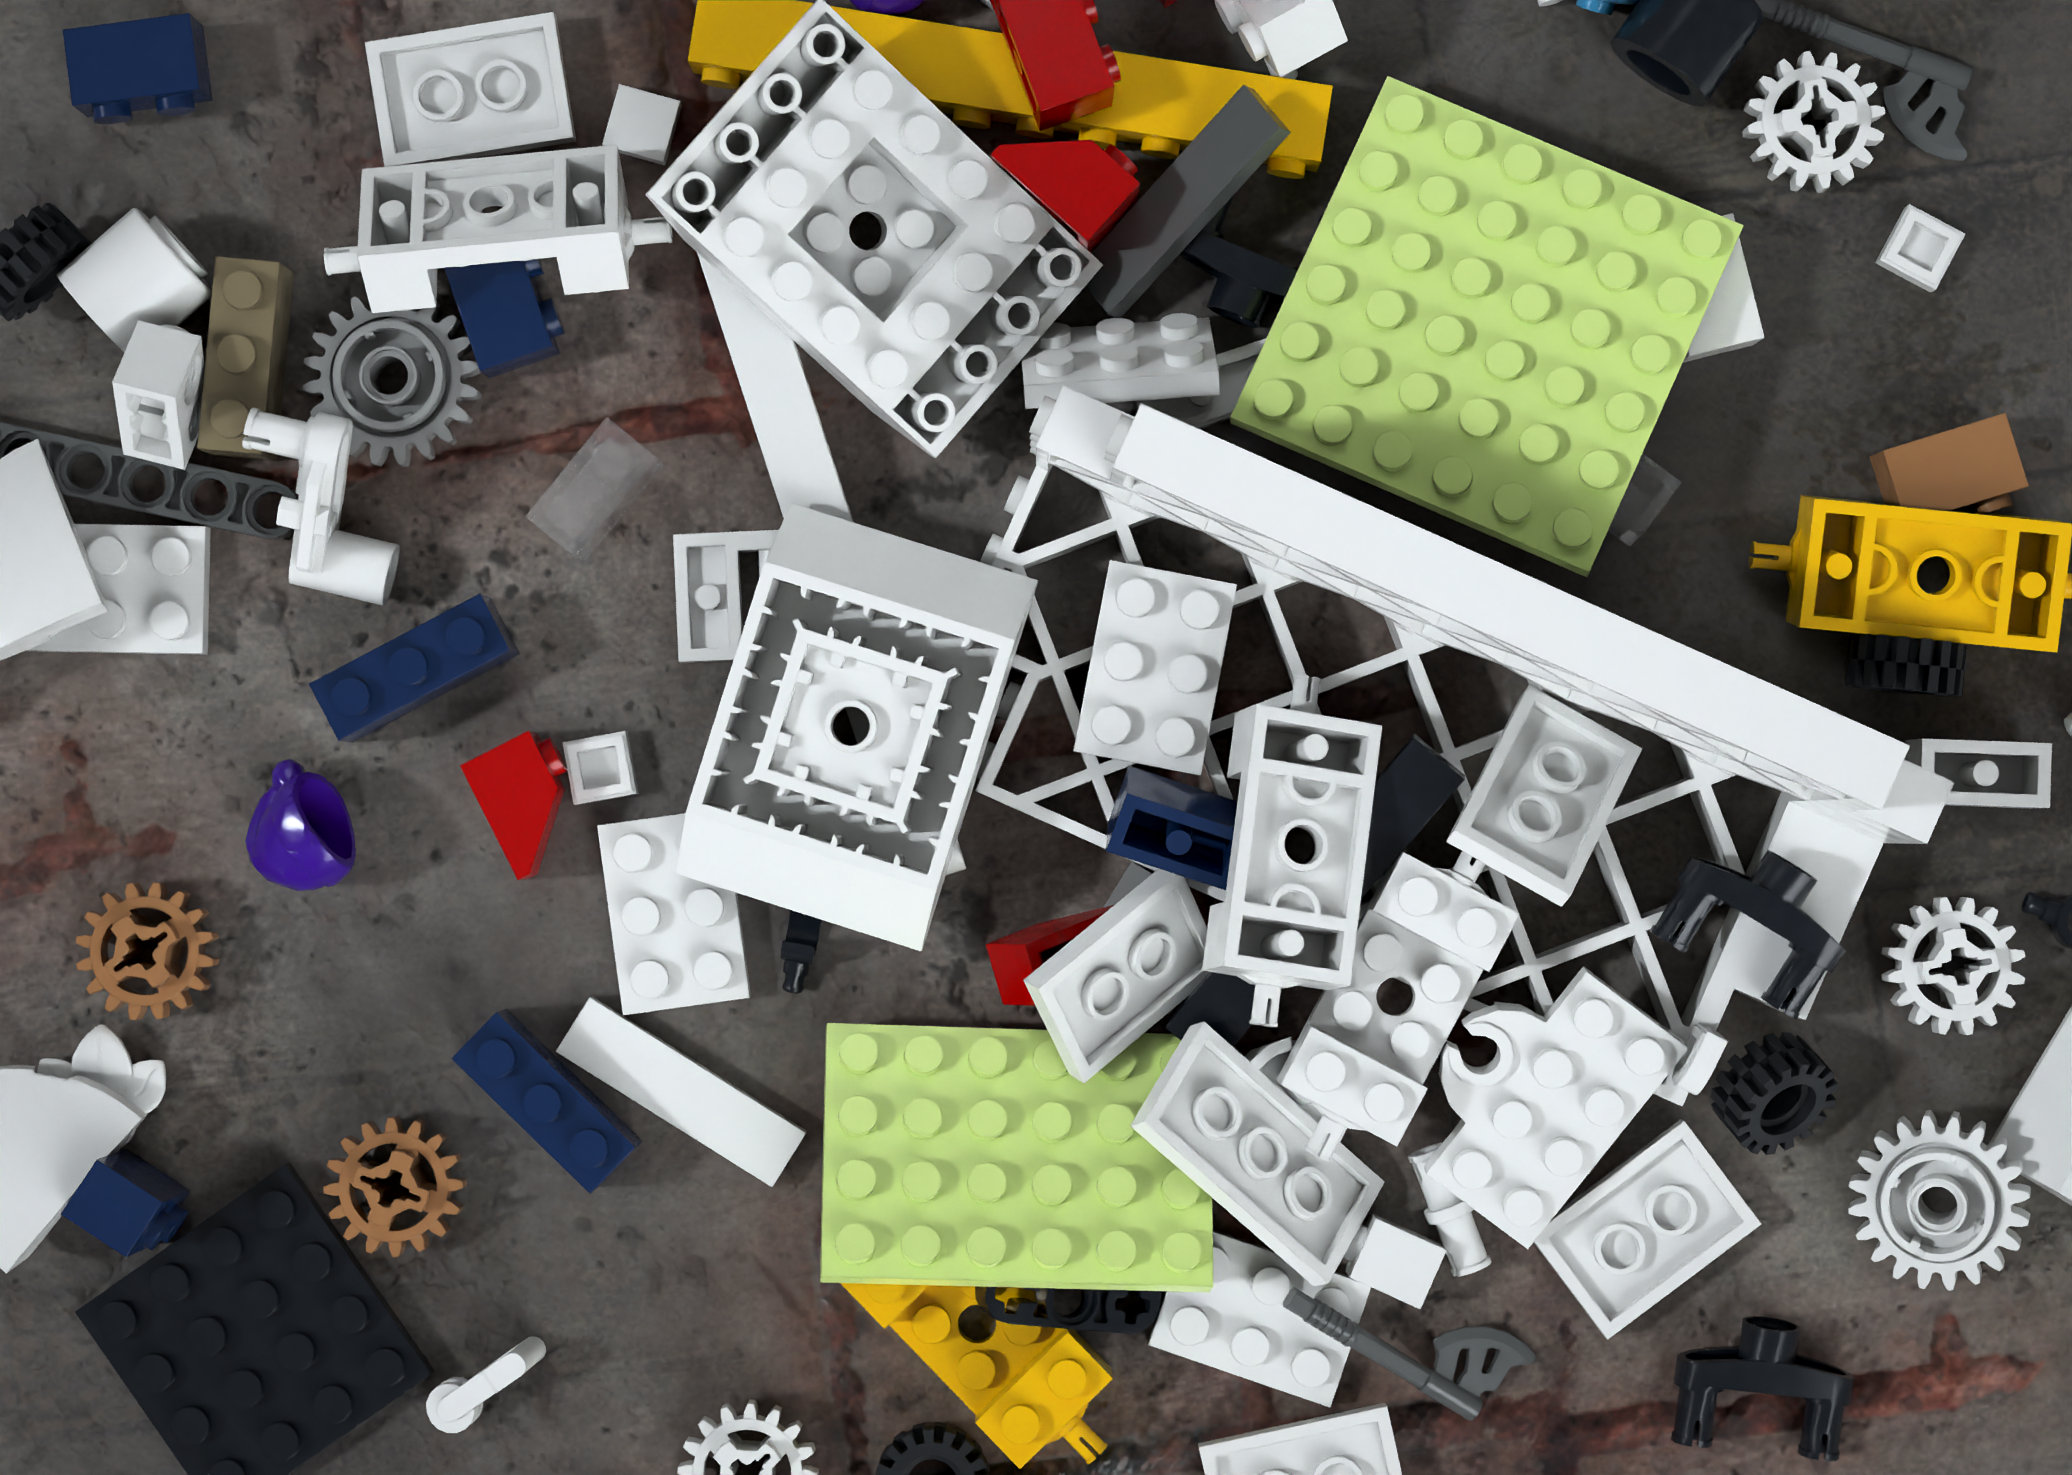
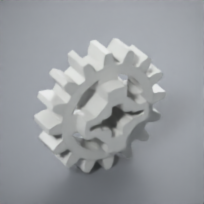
[1742,51,1885,193]
[1881,897,2025,1035]
[677,1399,819,1475]

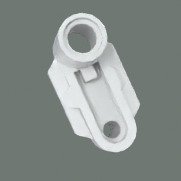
[242,408,400,606]

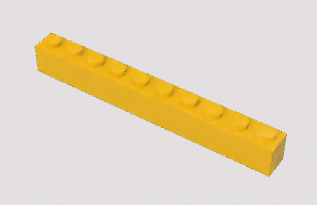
[688,0,1333,179]

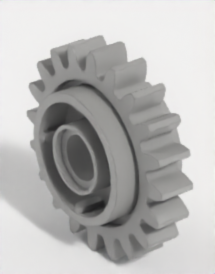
[303,296,482,467]

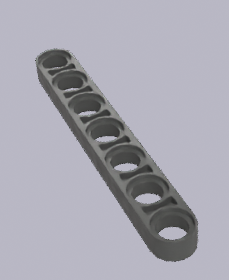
[0,422,299,540]

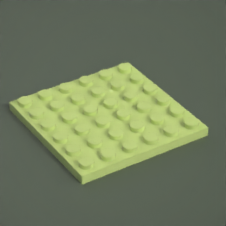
[1230,76,1744,577]

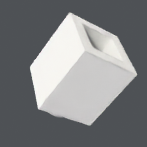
[1343,1212,1447,1309]

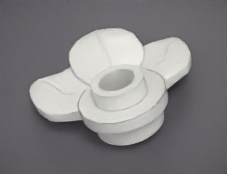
[37,1024,166,1148]

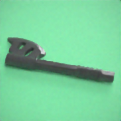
[1755,0,1973,161]
[1283,1287,1536,1421]

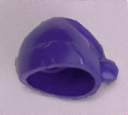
[245,759,356,891]

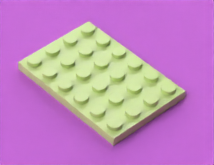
[820,1023,1213,1292]

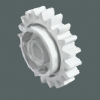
[1848,1110,2031,1291]

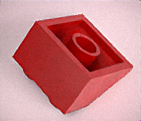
[991,140,1140,253]

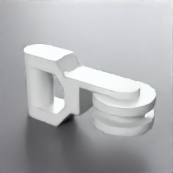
[426,1336,546,1433]

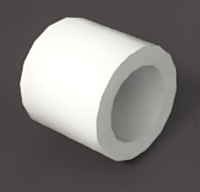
[56,208,212,353]

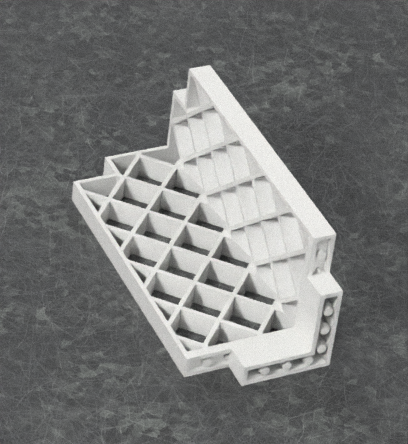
[975,385,1954,1107]

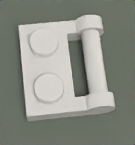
[673,530,779,663]

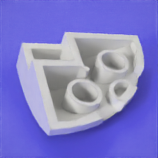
[0,439,108,661]
[0,1065,147,1274]

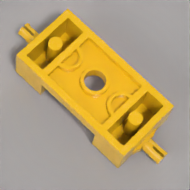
[1749,495,2072,653]
[840,1283,1113,1469]

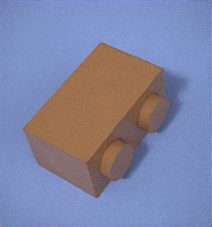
[1870,413,2029,514]

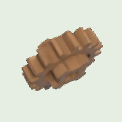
[75,882,220,1020]
[323,1115,467,1257]

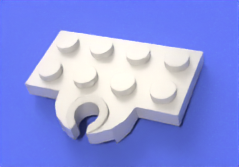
[1424,966,1689,1249]
[1130,1021,1384,1286]

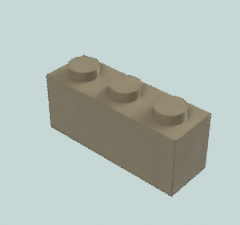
[197,256,294,461]

